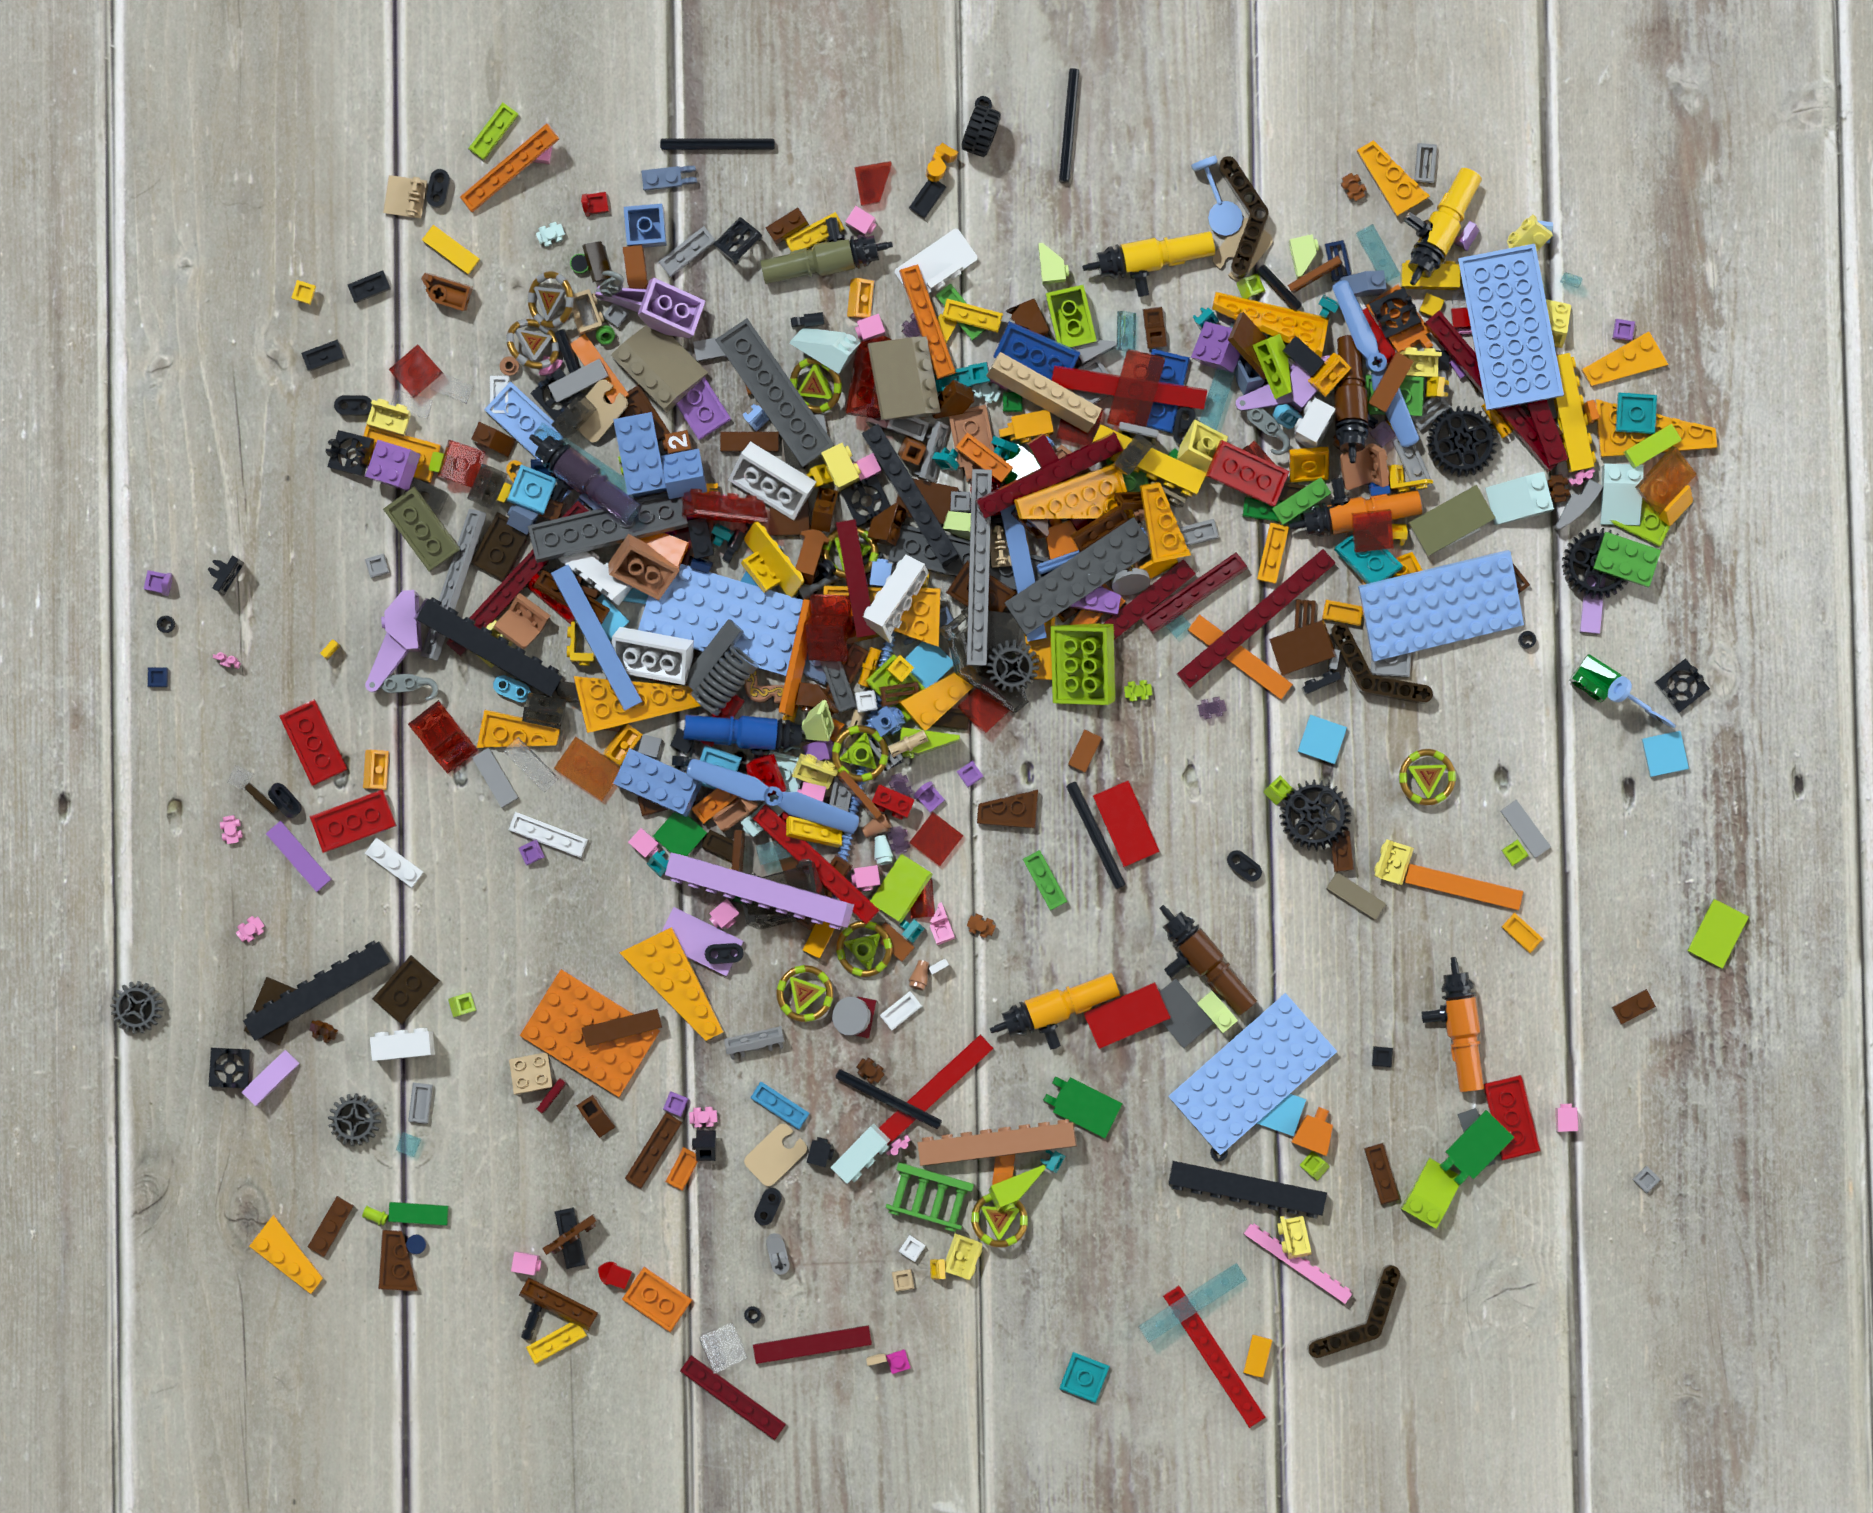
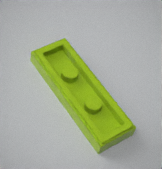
[468,102,519,161]
[1623,424,1682,469]

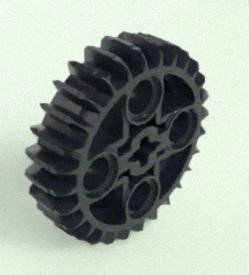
[1426,406,1498,477]
[1562,528,1629,600]
[1279,779,1352,852]

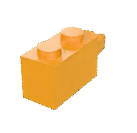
[998,410,1054,444]

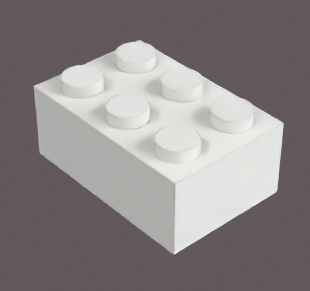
[1294,398,1335,448]
[370,1028,435,1061]

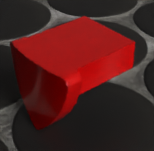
[581,192,609,217]
[598,1262,632,1289]

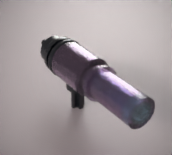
[529,434,642,525]

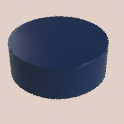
[406,1234,427,1254]

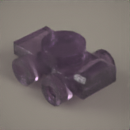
[901,313,921,338]
[1197,696,1227,719]
[888,773,913,797]
[887,826,910,855]

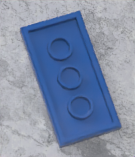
[993,321,1080,380]
[1134,349,1190,433]

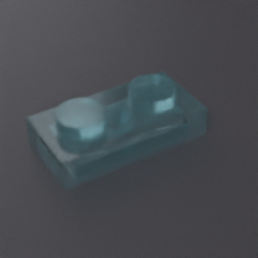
[1116,311,1136,352]

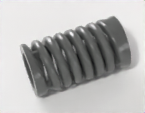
[691,645,758,716]

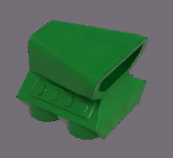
[1569,654,1622,703]

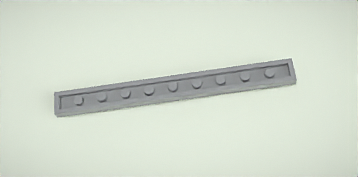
[966,469,992,665]

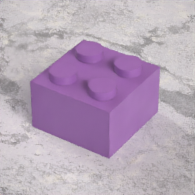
[1191,322,1240,373]
[365,440,421,491]

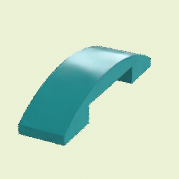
[934,362,990,393]

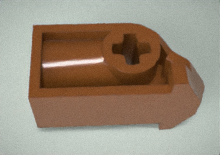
[623,244,648,289]
[421,272,473,311]
[795,529,830,585]

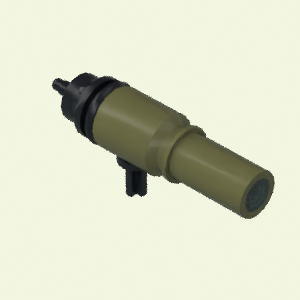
[760,217,893,284]

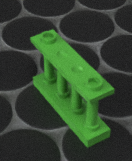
[885,1162,974,1232]

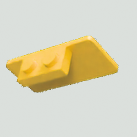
[741,522,804,598]

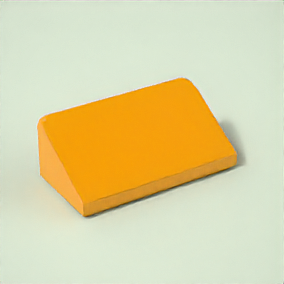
[847,278,874,319]
[1308,353,1351,397]
[1659,485,1693,526]
[1139,558,1178,579]
[603,724,643,766]
[363,749,389,790]
[803,921,835,959]
[1243,1334,1272,1378]

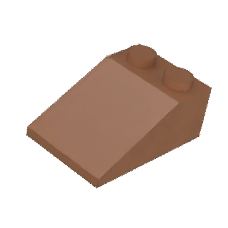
[608,534,680,600]

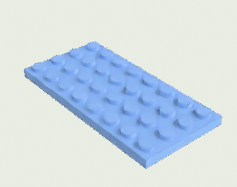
[1458,244,1564,411]
[1358,550,1524,661]
[638,564,803,676]
[1168,993,1337,1155]

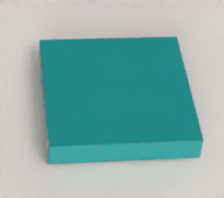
[1615,392,1657,434]
[1059,1352,1110,1403]

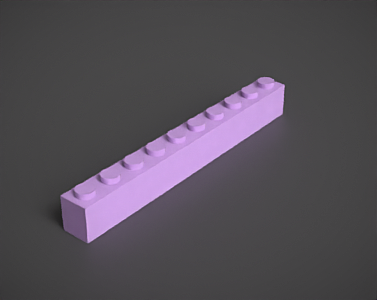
[665,853,854,930]

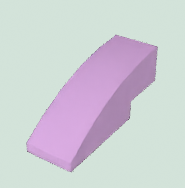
[242,1050,300,1106]

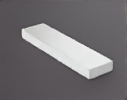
[508,812,588,858]

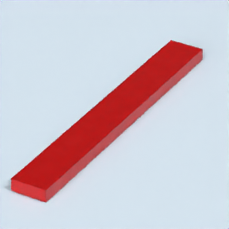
[1051,366,1207,409]
[753,804,880,924]
[877,1034,994,1154]
[1163,1285,1266,1428]

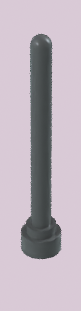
[797,552,883,600]

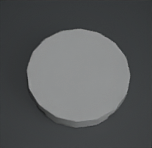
[1111,568,1150,595]
[832,997,871,1036]

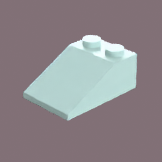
[789,328,861,374]
[1600,464,1644,525]
[1485,472,1554,525]

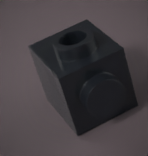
[692,1130,717,1161]
[806,1137,834,1167]

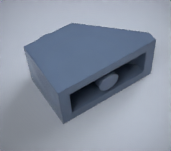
[1340,270,1386,297]
[1234,354,1265,396]

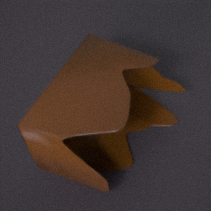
[1006,298,1049,337]

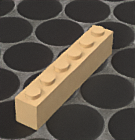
[986,352,1102,433]

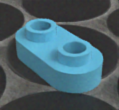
[1273,404,1302,429]
[493,675,531,703]

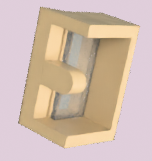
[571,289,604,336]

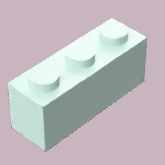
[830,1124,890,1184]

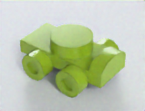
[1124,680,1152,702]

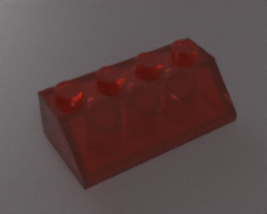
[846,336,892,419]
[682,489,768,524]

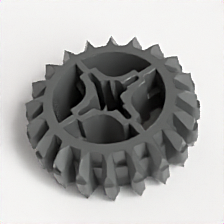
[987,639,1039,692]
[110,981,164,1034]
[328,1093,381,1146]

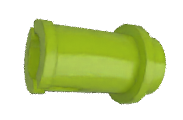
[362,1206,388,1226]

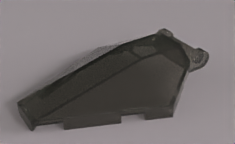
[939,607,1029,713]

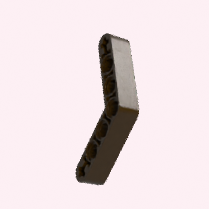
[1219,156,1269,279]
[1330,622,1433,704]
[1307,1265,1400,1358]

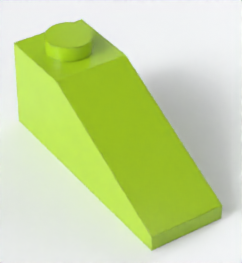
[1253,334,1292,399]
[988,1165,1046,1212]

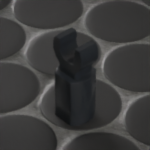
[790,312,824,328]
[722,529,746,563]

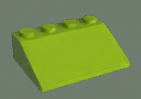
[1051,624,1115,705]

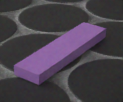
[266,821,332,892]

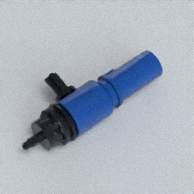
[683,714,817,759]

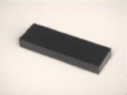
[554,1207,586,1269]

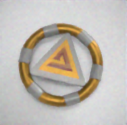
[528,271,574,328]
[506,319,560,369]

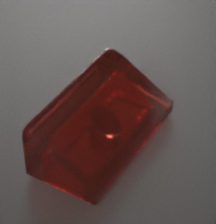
[911,878,935,918]

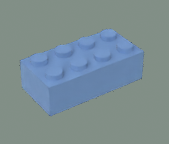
[613,412,667,499]
[613,748,703,817]

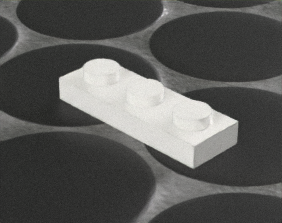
[365,838,424,888]

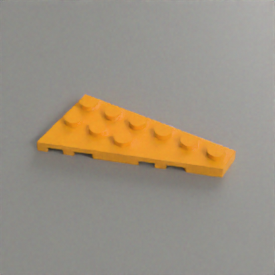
[1212,292,1329,358]
[1595,399,1717,457]
[1014,463,1135,519]
[823,586,941,647]
[573,676,701,733]
[619,927,724,1041]

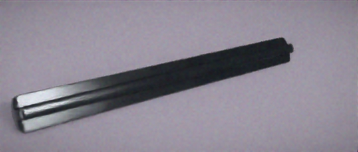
[1059,68,1079,183]
[660,138,775,150]
[1066,782,1125,889]
[835,1069,942,1129]

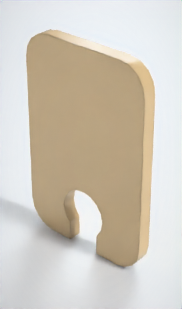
[1212,218,1273,281]
[570,380,628,442]
[744,1124,807,1186]

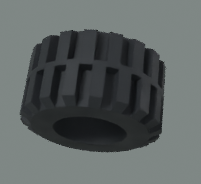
[961,104,1001,158]

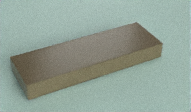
[1326,872,1386,920]

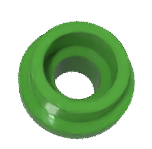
[596,325,615,345]

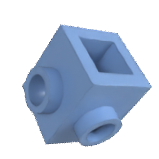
[871,706,906,737]

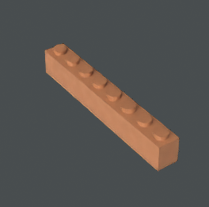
[917,1119,1077,1166]

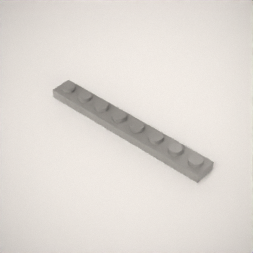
[420,509,486,661]

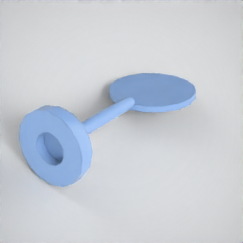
[1191,155,1243,236]
[1608,676,1676,728]

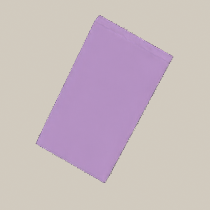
[662,907,744,976]

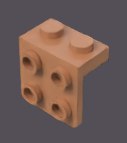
[1340,443,1389,490]
[494,593,551,649]

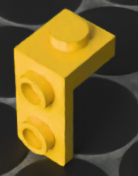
[1388,464,1433,492]
[567,622,595,666]

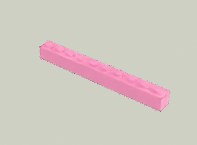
[1243,1223,1352,1304]

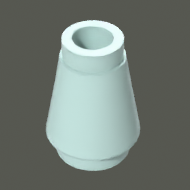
[874,835,893,865]

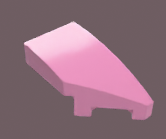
[930,902,955,945]

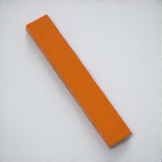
[460,124,560,212]
[899,264,956,380]
[779,599,818,717]
[1188,614,1293,700]
[1404,864,1523,910]

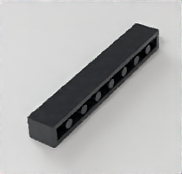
[862,424,959,568]
[414,597,562,697]
[243,940,392,1041]
[1168,1160,1327,1218]

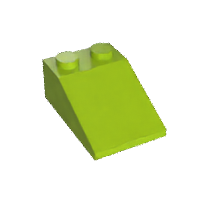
[1045,284,1097,348]
[900,727,960,758]
[1400,1158,1459,1229]

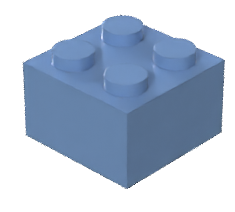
[624,204,667,248]
[661,449,707,499]

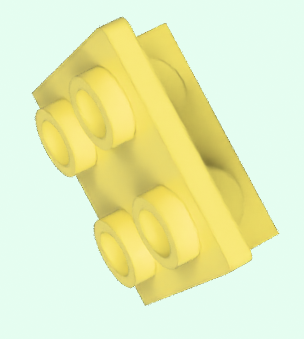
[1546,299,1571,348]

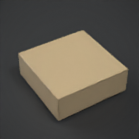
[892,1269,914,1292]
[866,1353,887,1366]

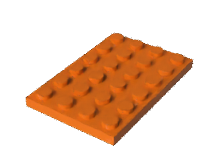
[520,969,660,1097]

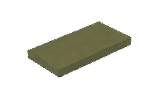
[1409,485,1496,557]
[383,486,460,572]

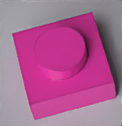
[886,1349,911,1374]

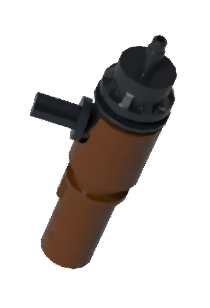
[1334,335,1378,464]
[1159,905,1257,1016]

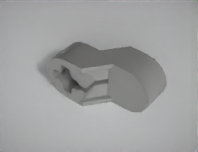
[766,1233,789,1275]

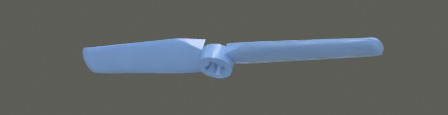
[1332,280,1419,447]
[687,759,859,833]

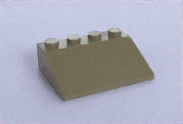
[611,325,708,413]
[868,336,940,420]

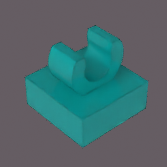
[1318,294,1339,318]
[1193,308,1219,330]
[991,436,1019,459]
[932,448,959,471]
[711,523,734,547]
[647,850,669,877]
[900,919,925,943]
[1040,1150,1066,1173]

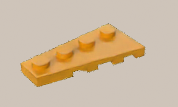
[1356,140,1430,217]
[1581,331,1669,387]
[1140,482,1191,563]
[1024,617,1055,680]
[898,665,981,730]
[477,709,561,748]
[249,1215,323,1294]

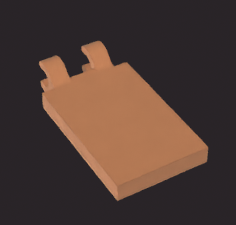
[949,405,994,482]

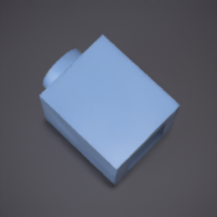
[870,559,892,587]

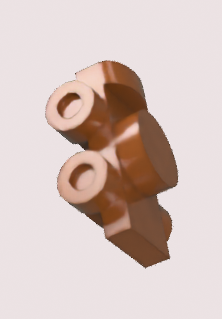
[1340,173,1367,202]
[967,913,996,939]

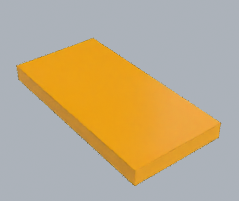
[360,424,441,483]

